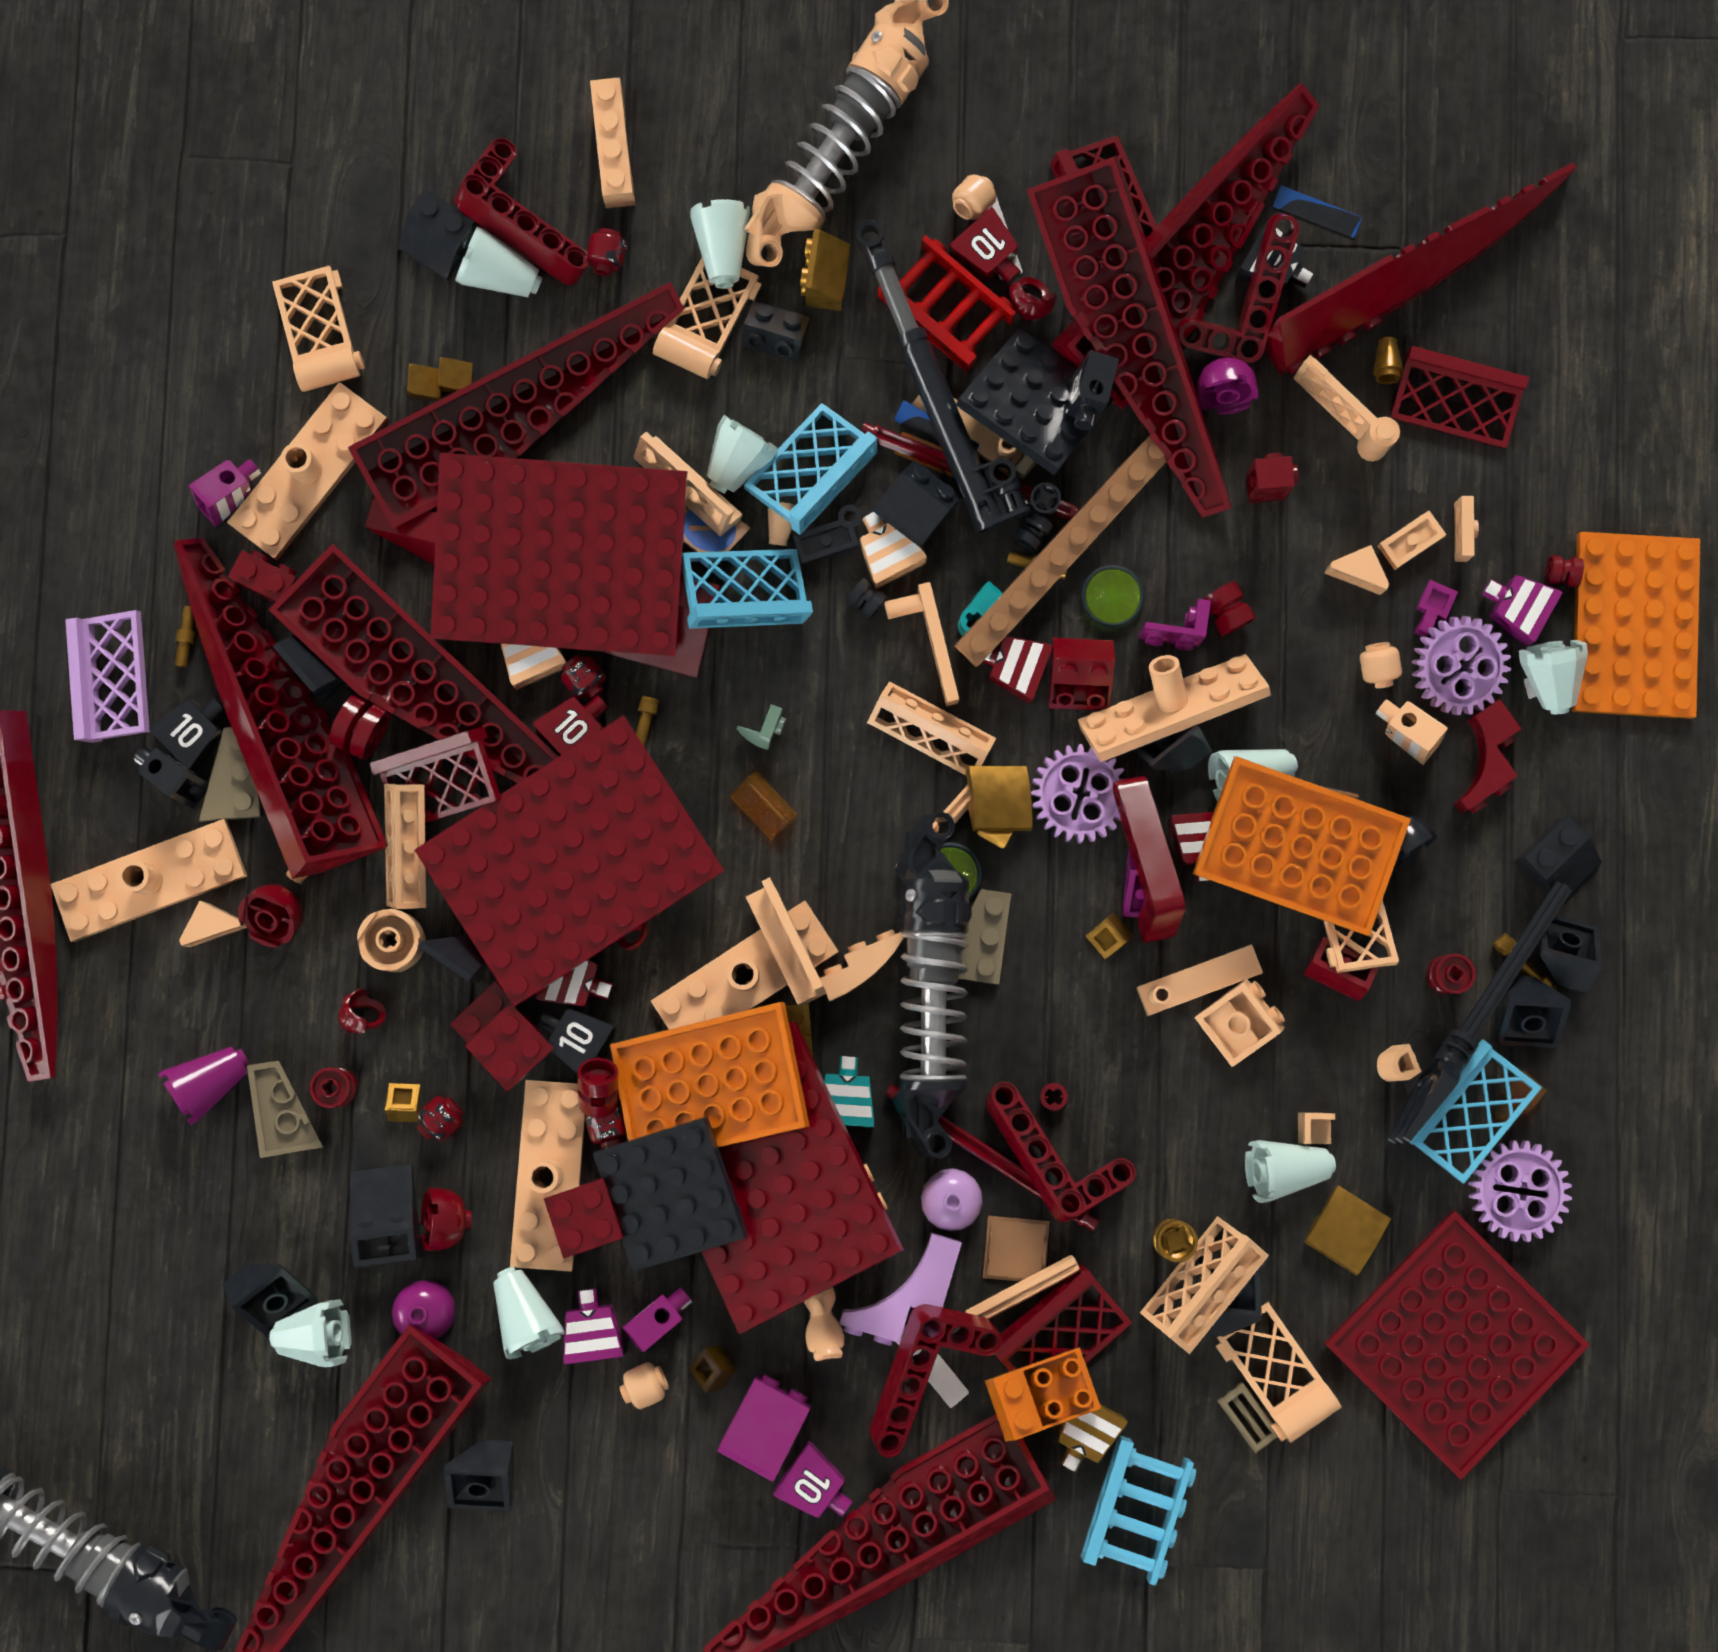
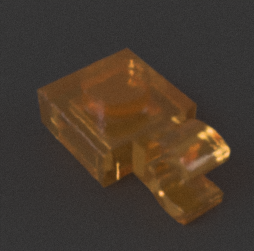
[1494,1070,1547,1123]

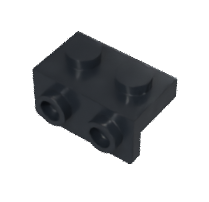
[741,301,811,362]

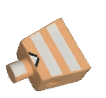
[860,512,927,590]
[501,644,567,690]
[1376,699,1448,765]

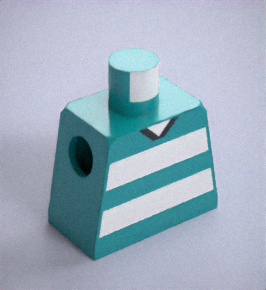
[824,1056,874,1127]

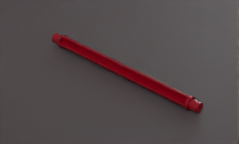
[861,423,1081,521]
[884,1084,1100,1231]

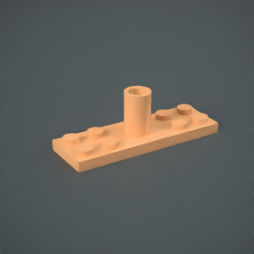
[227,382,389,561]
[1078,654,1271,762]
[51,819,247,942]
[651,901,839,1030]
[510,1080,586,1272]

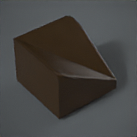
[689,1346,736,1393]

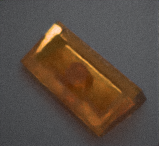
[730,772,798,840]

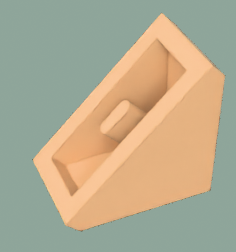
[1325,545,1389,595]
[180,901,247,947]

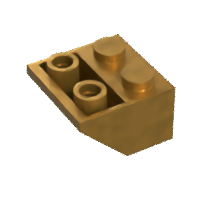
[800,229,850,311]

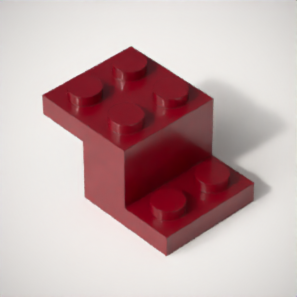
[450,982,555,1092]
[544,1178,625,1259]

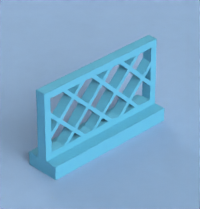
[744,403,877,535]
[682,549,813,629]
[1410,1039,1542,1184]

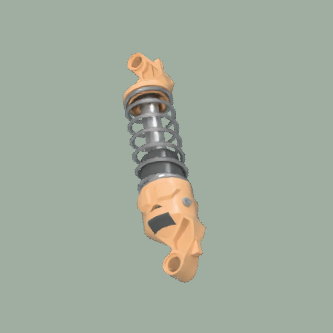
[744,0,949,267]

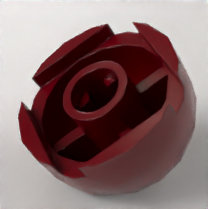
[238,884,303,948]
[421,1188,472,1251]

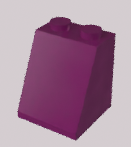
[717,1374,811,1482]

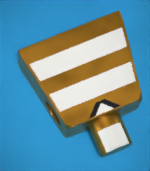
[1056,1404,1128,1472]

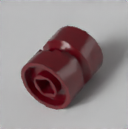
[1203,581,1256,637]
[1426,954,1476,995]
[577,1058,618,1118]
[310,1068,358,1108]

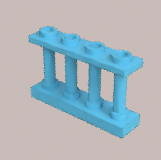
[1080,1435,1196,1586]

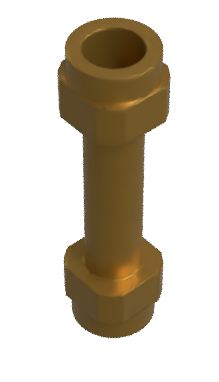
[636,696,659,747]
[1492,933,1557,990]

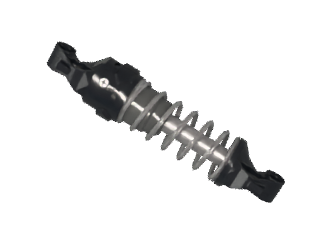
[893,812,972,1159]
[0,1467,237,1651]

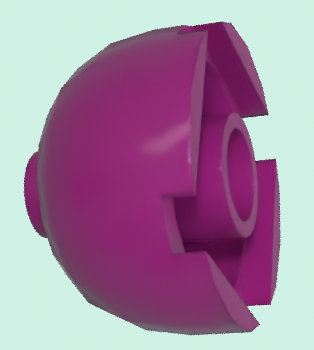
[1197,357,1258,415]
[392,1280,455,1340]

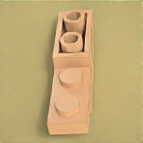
[820,929,904,1002]

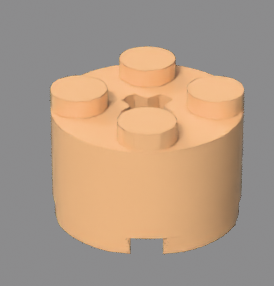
[357,909,426,972]

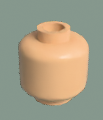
[952,174,996,220]
[1360,642,1402,688]
[620,1362,669,1409]

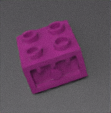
[1138,599,1211,651]

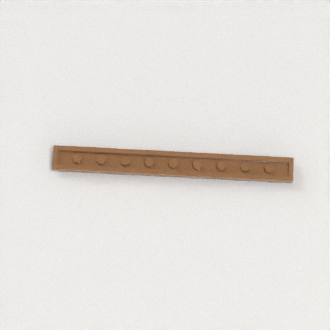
[954,434,1166,667]

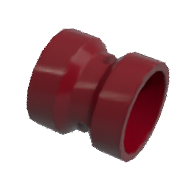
[1545,555,1584,588]

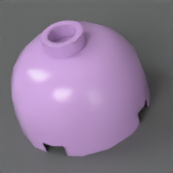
[921,1168,983,1231]

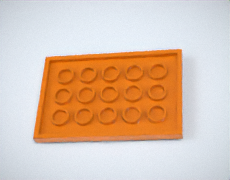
[1572,532,1700,719]
[1192,756,1411,936]
[610,1002,810,1148]

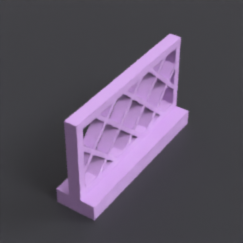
[65,610,150,743]

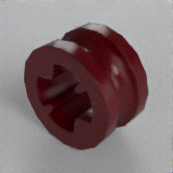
[1040,1083,1068,1111]

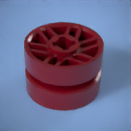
[329,694,391,761]

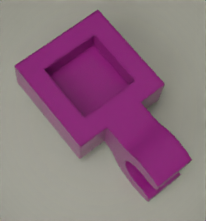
[1415,580,1458,637]

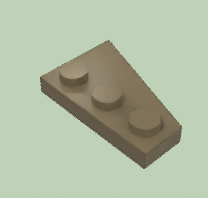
[199,727,263,822]
[959,889,1011,985]
[247,1061,323,1158]

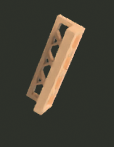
[633,432,743,536]
[867,681,996,775]
[384,784,426,909]
[746,877,827,1007]

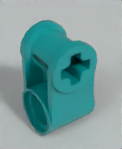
[957,581,1002,637]

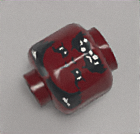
[586,228,627,276]
[561,654,606,700]
[417,1096,464,1142]
[585,1106,627,1148]

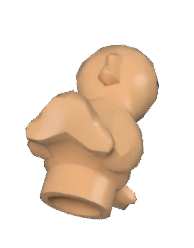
[804,1287,844,1361]

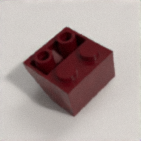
[1048,638,1115,711]

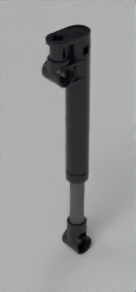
[856,219,1033,534]

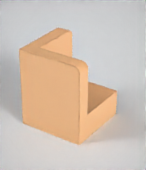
[1298,1112,1335,1144]

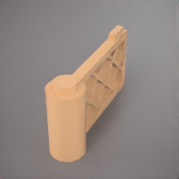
[653,258,762,379]
[272,266,365,392]
[1293,355,1400,462]
[1324,899,1399,973]
[1215,1302,1342,1443]

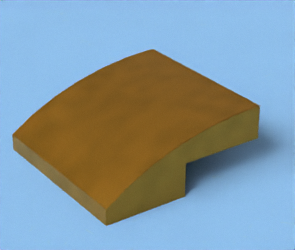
[966,766,1032,831]
[1304,1185,1391,1276]

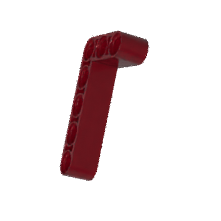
[454,138,590,285]
[1175,213,1299,363]
[1113,776,1185,943]
[985,1082,1136,1222]
[869,1304,1003,1458]

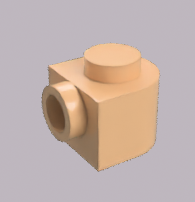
[1377,1044,1422,1081]

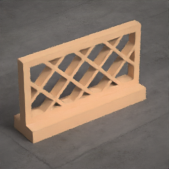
[1140,1216,1269,1354]

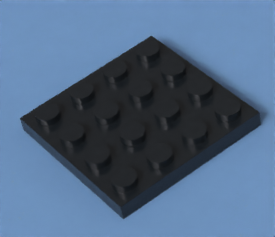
[956,328,1115,475]
[592,1116,748,1272]

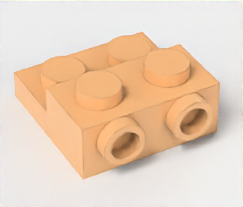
[1195,979,1285,1067]

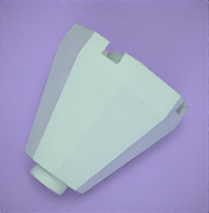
[707,415,778,494]
[1519,640,1588,714]
[269,1299,352,1367]

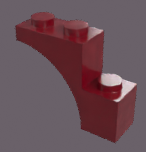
[1454,699,1521,814]

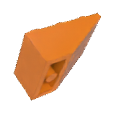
[985,1347,1101,1442]

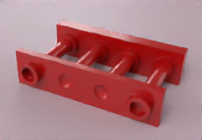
[878,235,1016,373]

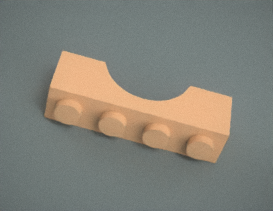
[590,77,635,208]

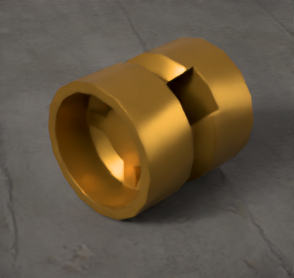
[1152,1219,1198,1262]

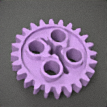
[1412,616,1511,715]
[1031,744,1124,844]
[1468,1140,1572,1242]

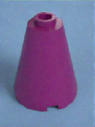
[157,1047,250,1126]

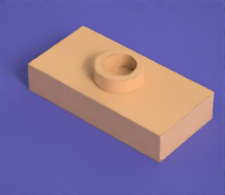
[1454,496,1479,562]
[1378,511,1446,570]

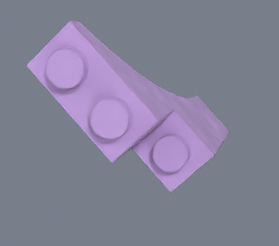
[839,1232,962,1346]

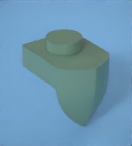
[737,704,786,750]

